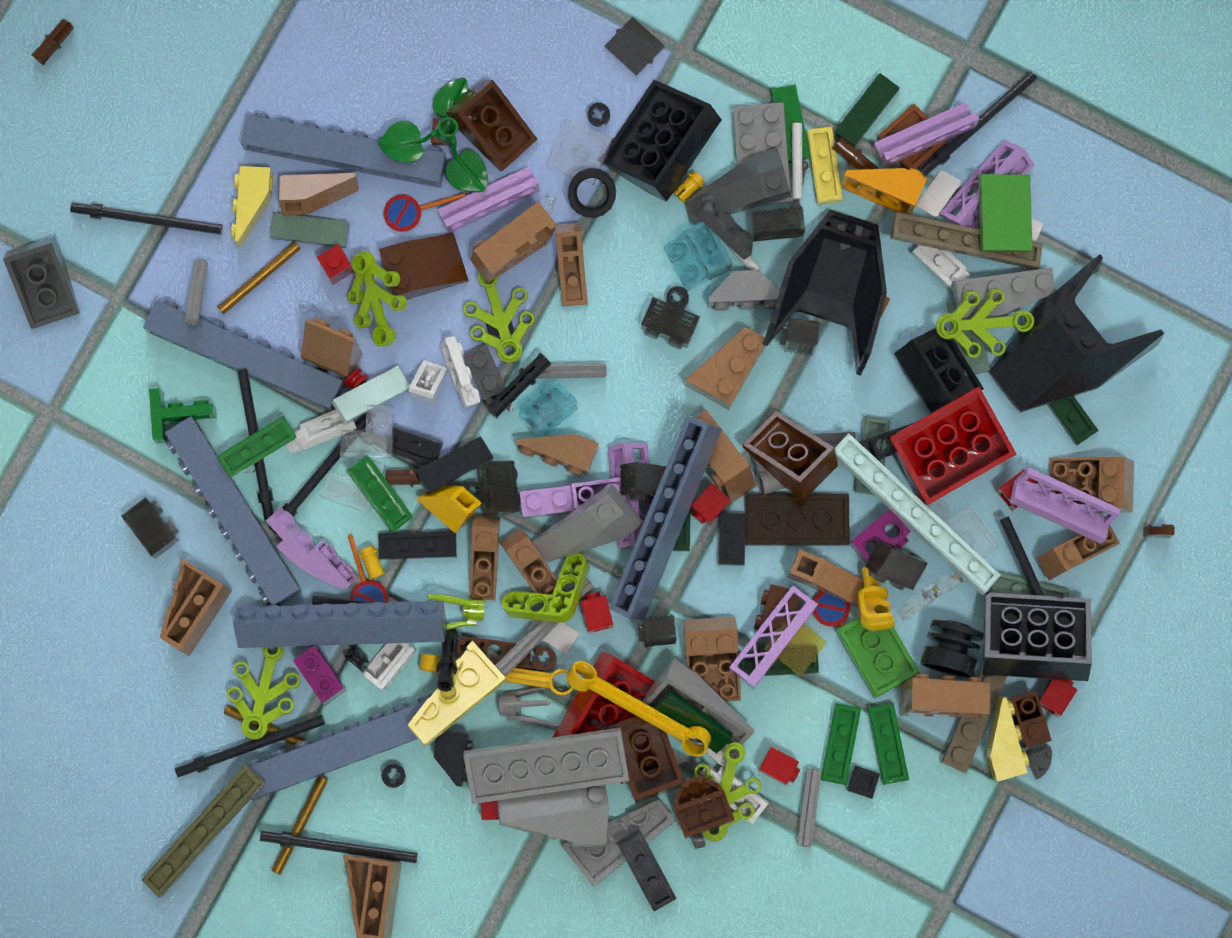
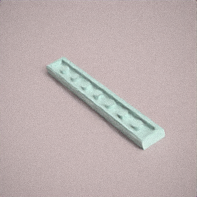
[835,433,1000,595]

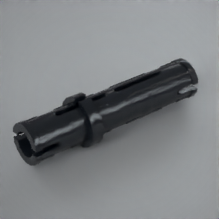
[486,353,551,419]
[436,629,458,692]

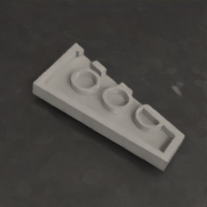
[952,268,1055,332]
[561,799,676,887]

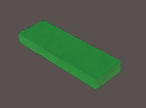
[771,84,811,163]
[217,416,297,478]
[346,455,413,533]
[820,703,861,785]
[867,703,909,785]

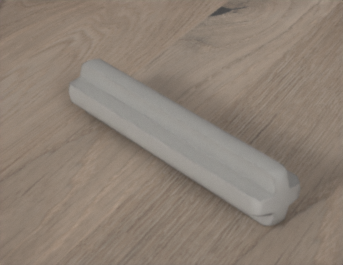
[185,259,208,326]
[537,363,607,379]
[797,769,821,847]

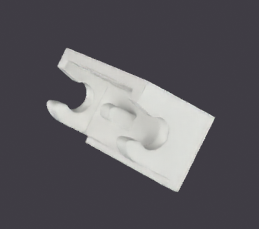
[361,643,417,692]

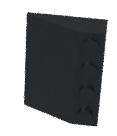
[599,80,722,202]
[982,592,1092,681]

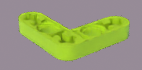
[501,553,590,623]

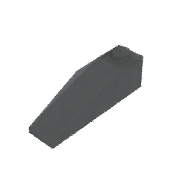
[686,148,791,225]

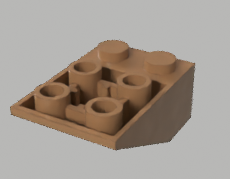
[301,318,363,379]
[1049,457,1134,513]
[683,617,741,702]

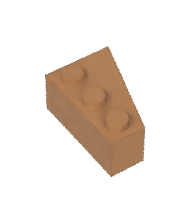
[470,201,557,283]
[685,327,766,410]
[681,410,757,503]
[159,559,232,656]
[900,674,990,718]
[343,855,402,938]

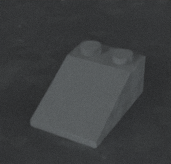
[3,236,80,329]

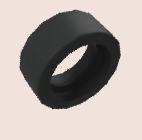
[568,168,616,218]

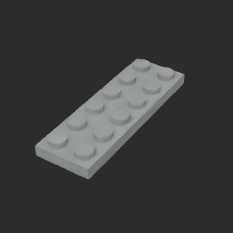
[463,728,629,804]

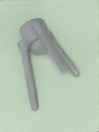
[499,687,559,729]

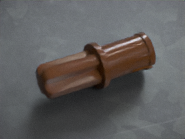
[31,19,74,66]
[831,136,878,170]
[385,467,421,488]

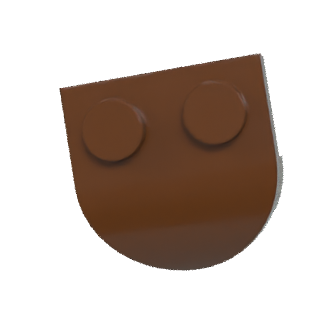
[674,776,735,839]

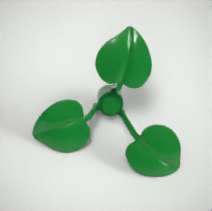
[378,78,488,192]

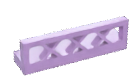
[873,102,979,168]
[939,140,1034,229]
[437,166,540,234]
[608,442,653,549]
[1010,467,1120,544]
[729,586,818,690]

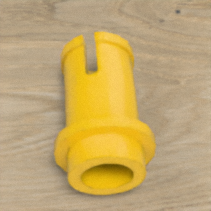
[673,171,705,203]
[359,545,385,580]

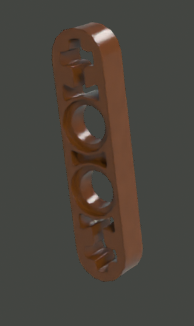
[456,637,557,671]

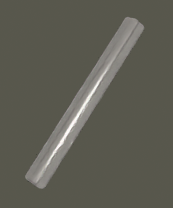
[495,579,593,676]

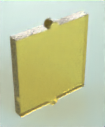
[764,615,827,677]

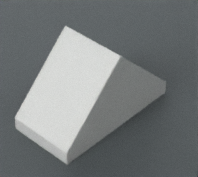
[408,360,448,405]

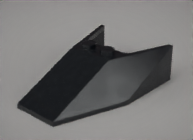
[763,210,887,376]
[989,254,1164,413]

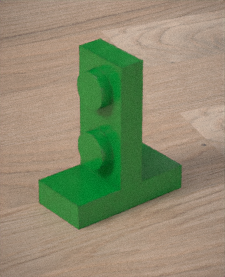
[149,388,217,444]

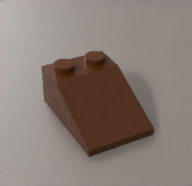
[446,80,537,172]
[379,233,469,303]
[742,411,838,500]
[608,716,685,804]

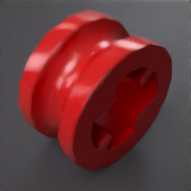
[344,368,369,390]

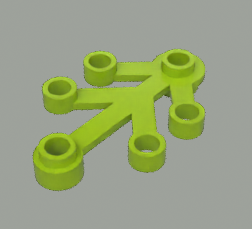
[347,251,407,347]
[463,272,535,363]
[935,288,1034,358]
[227,647,300,740]
[694,741,761,842]

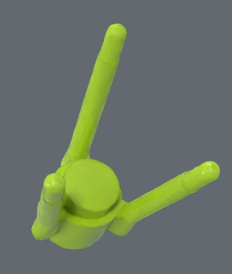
[427,594,484,630]

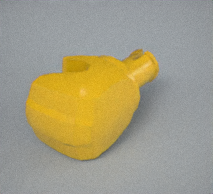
[857,566,895,631]

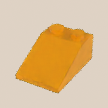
[841,168,927,215]

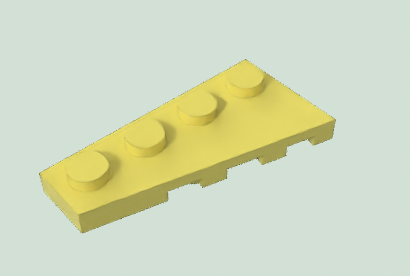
[408,641,506,747]

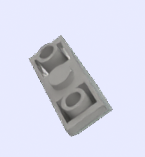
[708,270,780,311]

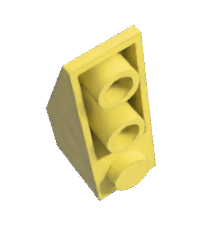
[231,166,273,247]
[986,695,1029,782]

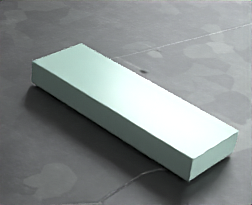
[332,366,410,424]

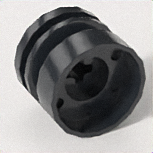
[920,620,984,678]

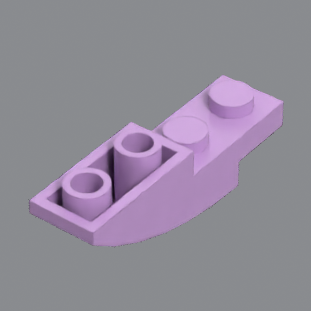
[519,477,626,518]
[266,507,357,589]

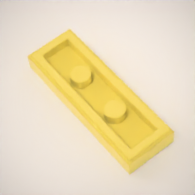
[807,127,843,205]

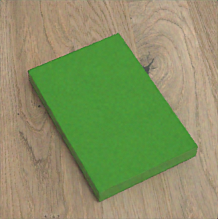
[978,174,1033,252]
[835,612,920,699]

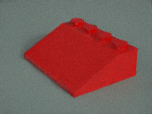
[889,386,1017,505]
[552,651,655,784]

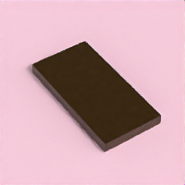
[746,494,850,546]

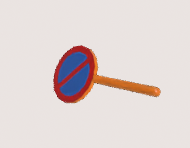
[384,193,467,232]
[348,534,389,603]
[813,591,850,627]

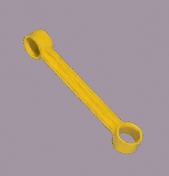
[419,654,574,696]
[566,661,711,757]

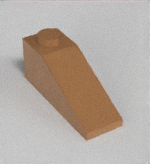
[555,223,588,307]

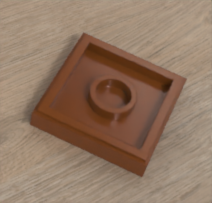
[877,104,949,170]

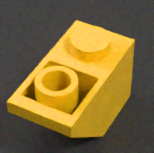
[417,486,481,533]

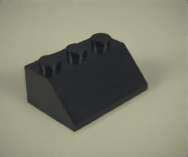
[894,326,984,413]

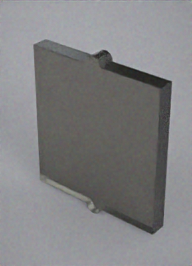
[605,17,665,76]

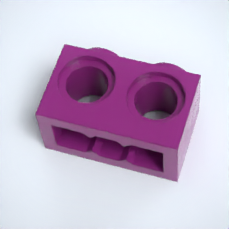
[850,509,911,568]
[293,646,347,705]

